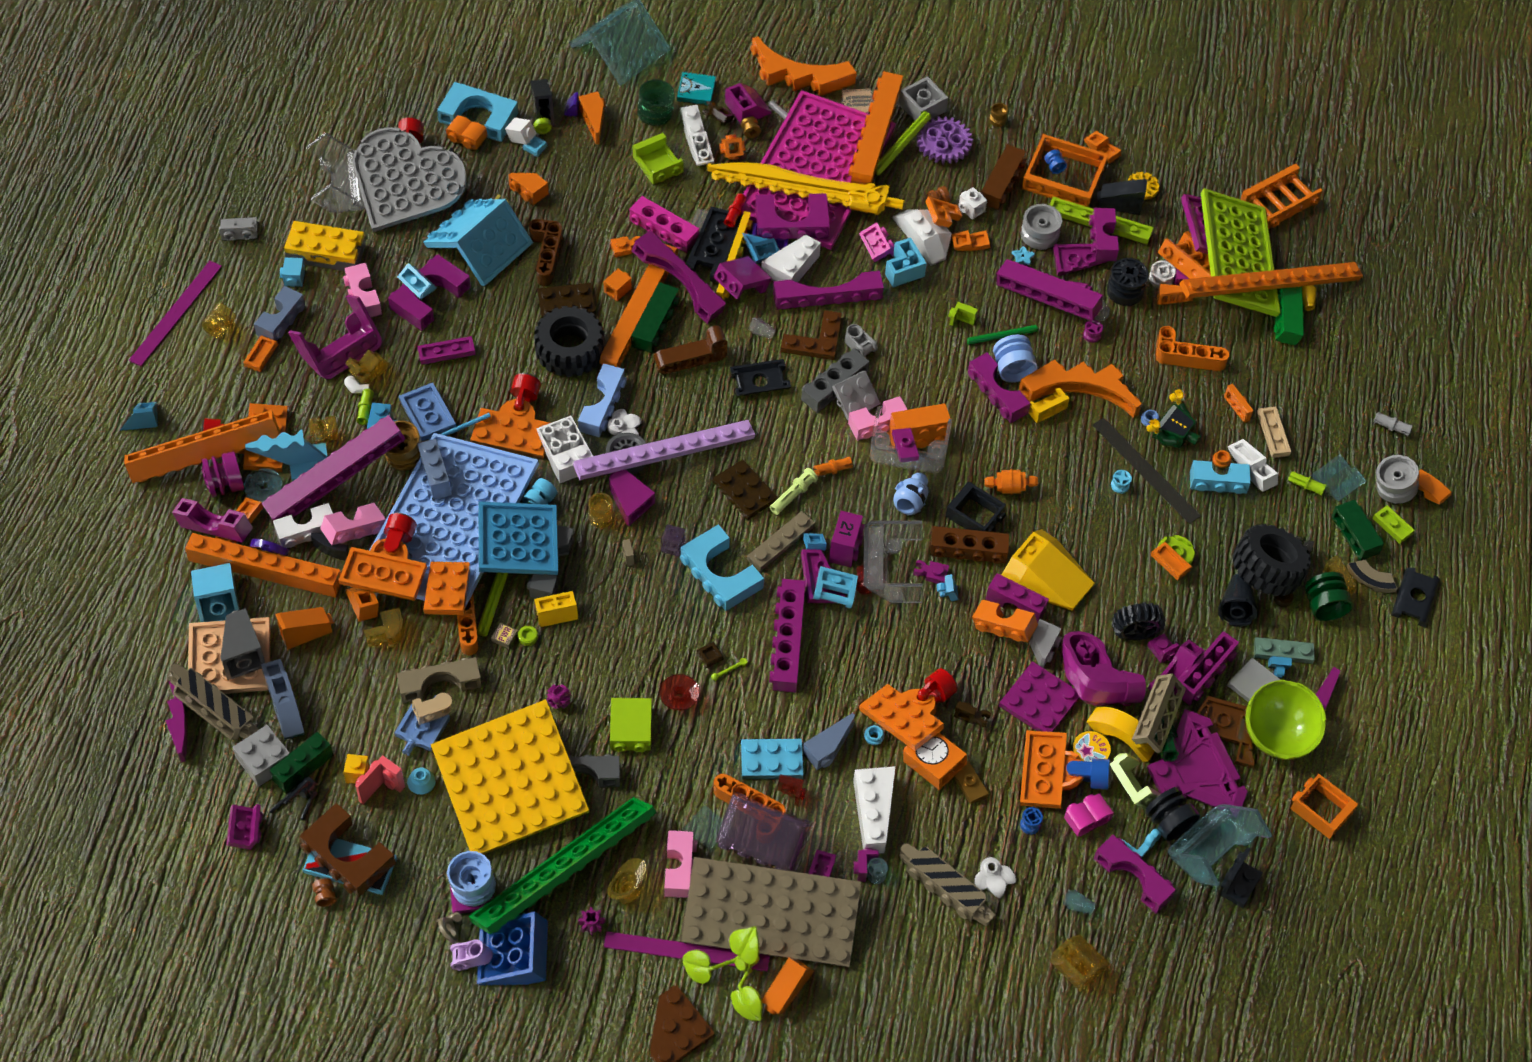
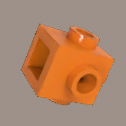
[719,134,745,160]

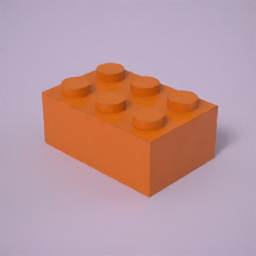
[888,403,951,452]

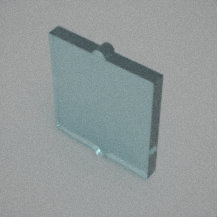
[683,805,732,851]

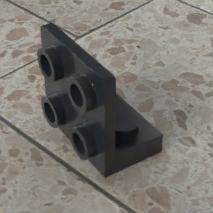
[1221,847,1263,908]

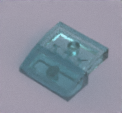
[1311,454,1366,501]

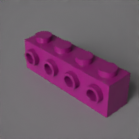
[1174,631,1239,706]

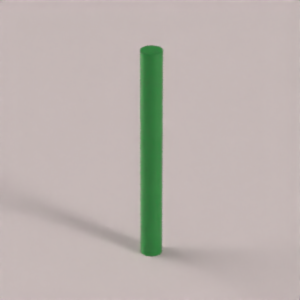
[967,325,1038,345]

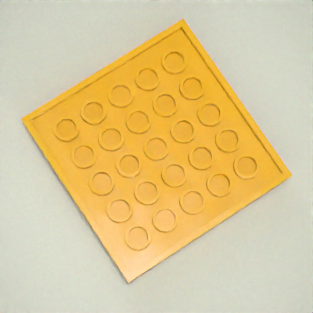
[431,699,589,854]

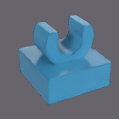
[937,574,959,601]
[1268,656,1292,678]

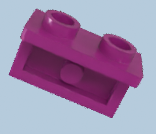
[227,804,263,850]

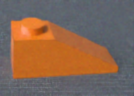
[579,91,606,145]

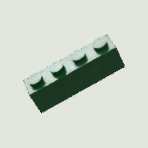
[631,282,681,353]

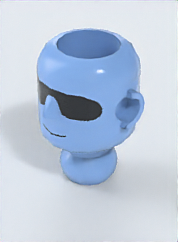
[893,472,929,515]

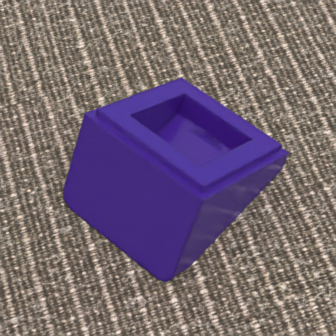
[564,92,579,116]

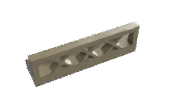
[1132,674,1186,753]

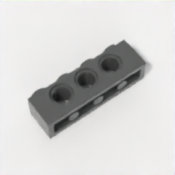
[801,349,870,413]

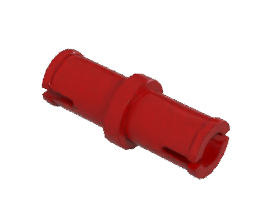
[724,193,747,228]

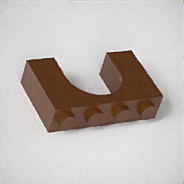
[299,803,396,897]

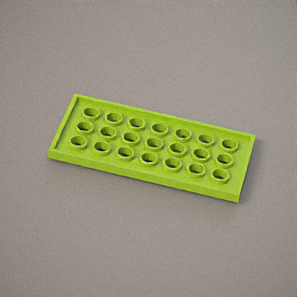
[1201,188,1280,317]

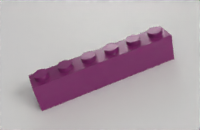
[996,259,1103,321]

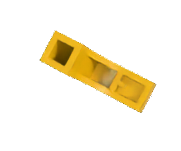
[1087,707,1155,762]

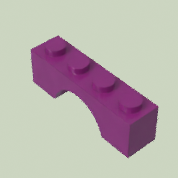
[968,352,1030,423]
[172,498,253,542]
[1094,835,1176,914]

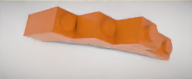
[750,36,856,97]
[1019,359,1142,418]

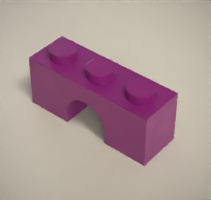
[1089,208,1119,261]
[986,573,1049,623]

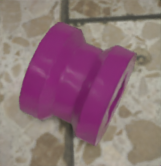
[1083,320,1103,343]

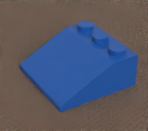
[477,912,548,985]

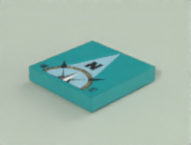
[677,72,716,105]

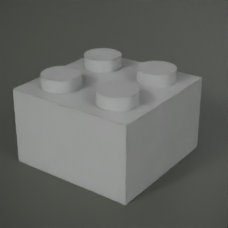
[899,76,948,121]
[232,725,290,787]

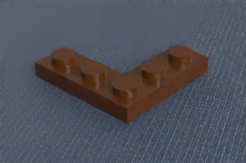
[780,310,842,360]

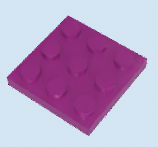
[999,661,1080,732]

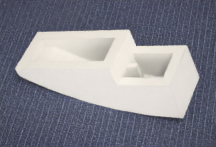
[1228,439,1278,492]

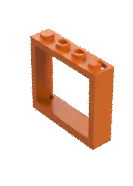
[1022,134,1109,207]

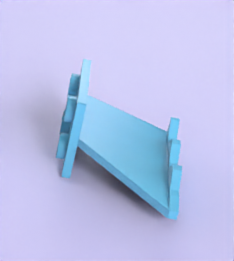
[245,430,328,481]

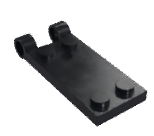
[686,206,743,283]

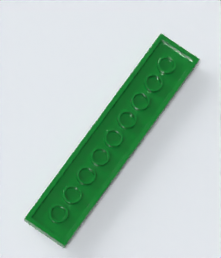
[468,797,657,935]

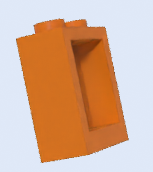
[1291,774,1358,839]

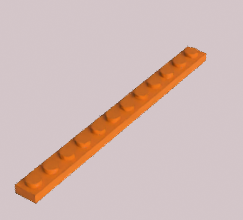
[1179,262,1363,298]

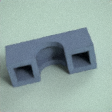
[254,286,305,341]
[417,439,452,500]

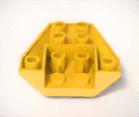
[1001,529,1094,611]

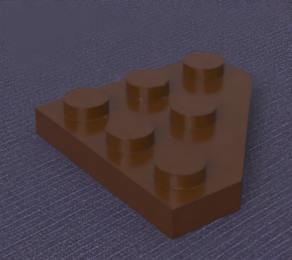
[650,984,715,1062]

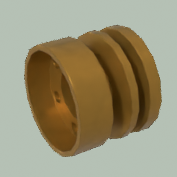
[385,420,422,470]

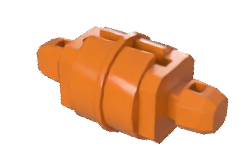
[984,469,1038,495]

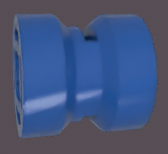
[1044,149,1067,174]
[1020,807,1043,835]

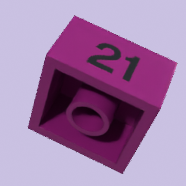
[829,511,865,568]

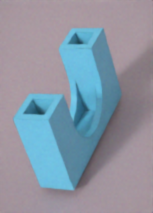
[437,82,518,142]
[680,524,764,611]

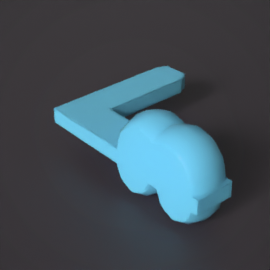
[1122,829,1161,858]

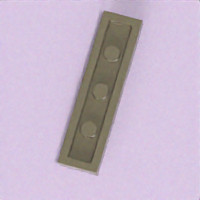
[747,511,815,571]

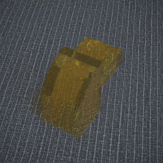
[345,350,389,384]
[364,608,404,649]

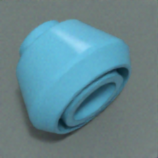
[407,768,436,795]

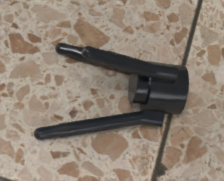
[269,777,318,820]

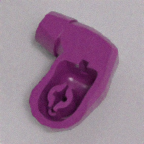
[1062,631,1146,706]

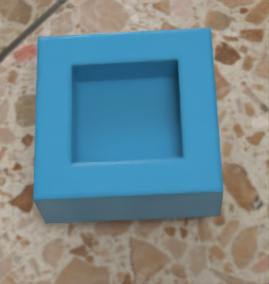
[803,533,827,550]

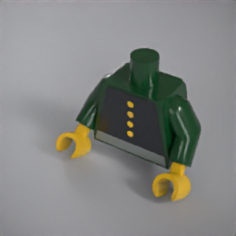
[1146,389,1201,448]

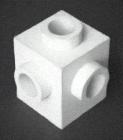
[958,187,987,219]

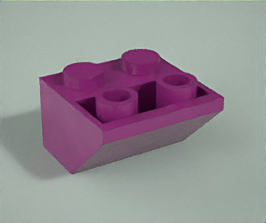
[725,83,771,124]

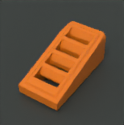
[1157,284,1193,305]

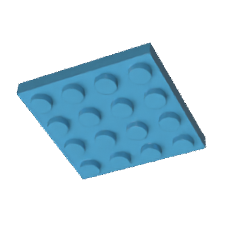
[478,502,558,575]

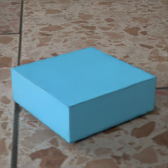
[523,136,547,157]

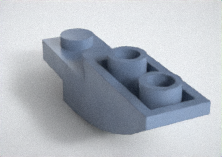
[261,659,304,740]

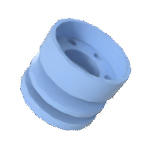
[993,334,1038,383]
[447,851,496,906]

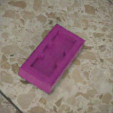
[892,428,919,463]

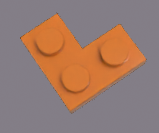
[925,197,962,228]

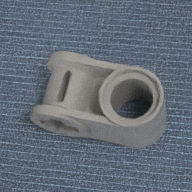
[845,324,878,358]

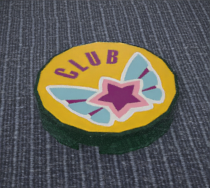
[1071,730,1112,762]

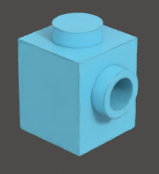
[280,257,305,287]

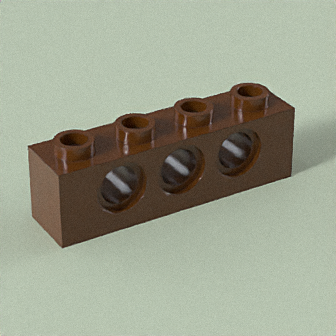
[930,526,1009,564]

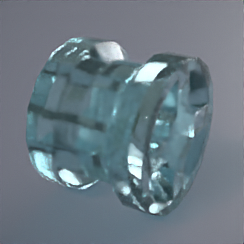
[867,858,888,884]

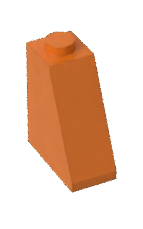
[275,607,334,650]
[762,957,814,1015]

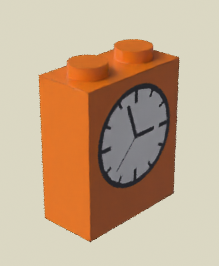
[903,733,967,790]

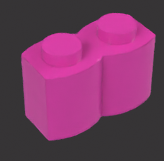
[1064,794,1114,837]

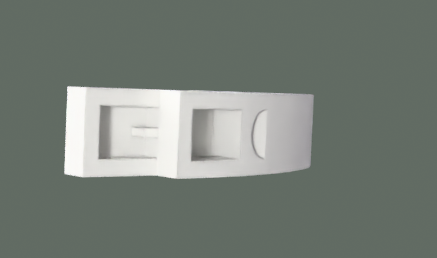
[680,105,714,166]

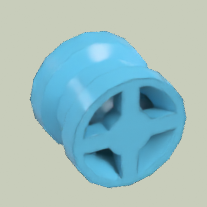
[1111,470,1132,494]

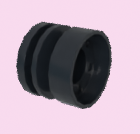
[1107,258,1149,306]
[1145,787,1200,841]

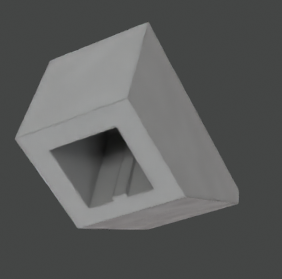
[1030,619,1062,668]

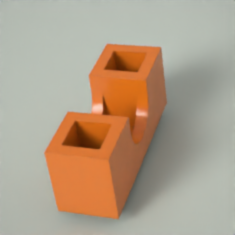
[972,599,1038,643]

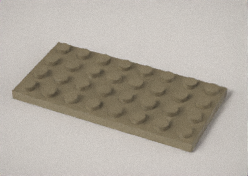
[681,857,861,967]

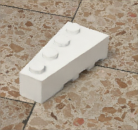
[853,766,895,853]

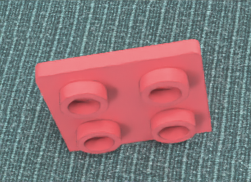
[355,755,405,805]

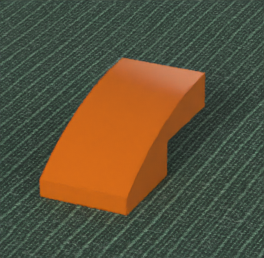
[1084,131,1121,164]
[951,230,991,251]
[1419,469,1452,505]

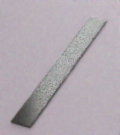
[1092,418,1201,524]

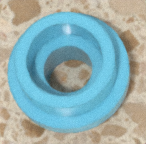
[864,725,884,745]

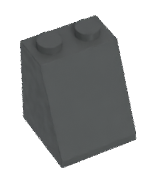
[220,608,265,680]

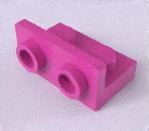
[859,222,894,262]

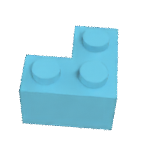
[885,237,927,287]

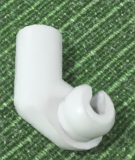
[344,376,370,394]

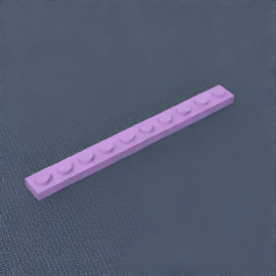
[573,420,755,480]

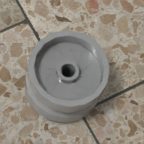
[1021,204,1062,250]
[1376,455,1419,504]

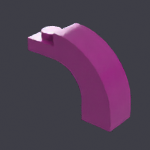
[1147,639,1205,692]

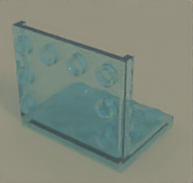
[568,0,671,85]

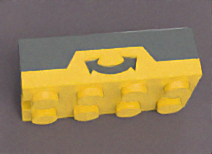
[284,221,366,271]

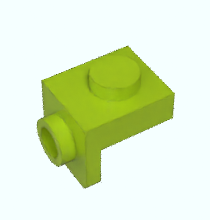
[948,302,978,326]

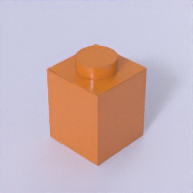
[603,269,632,301]

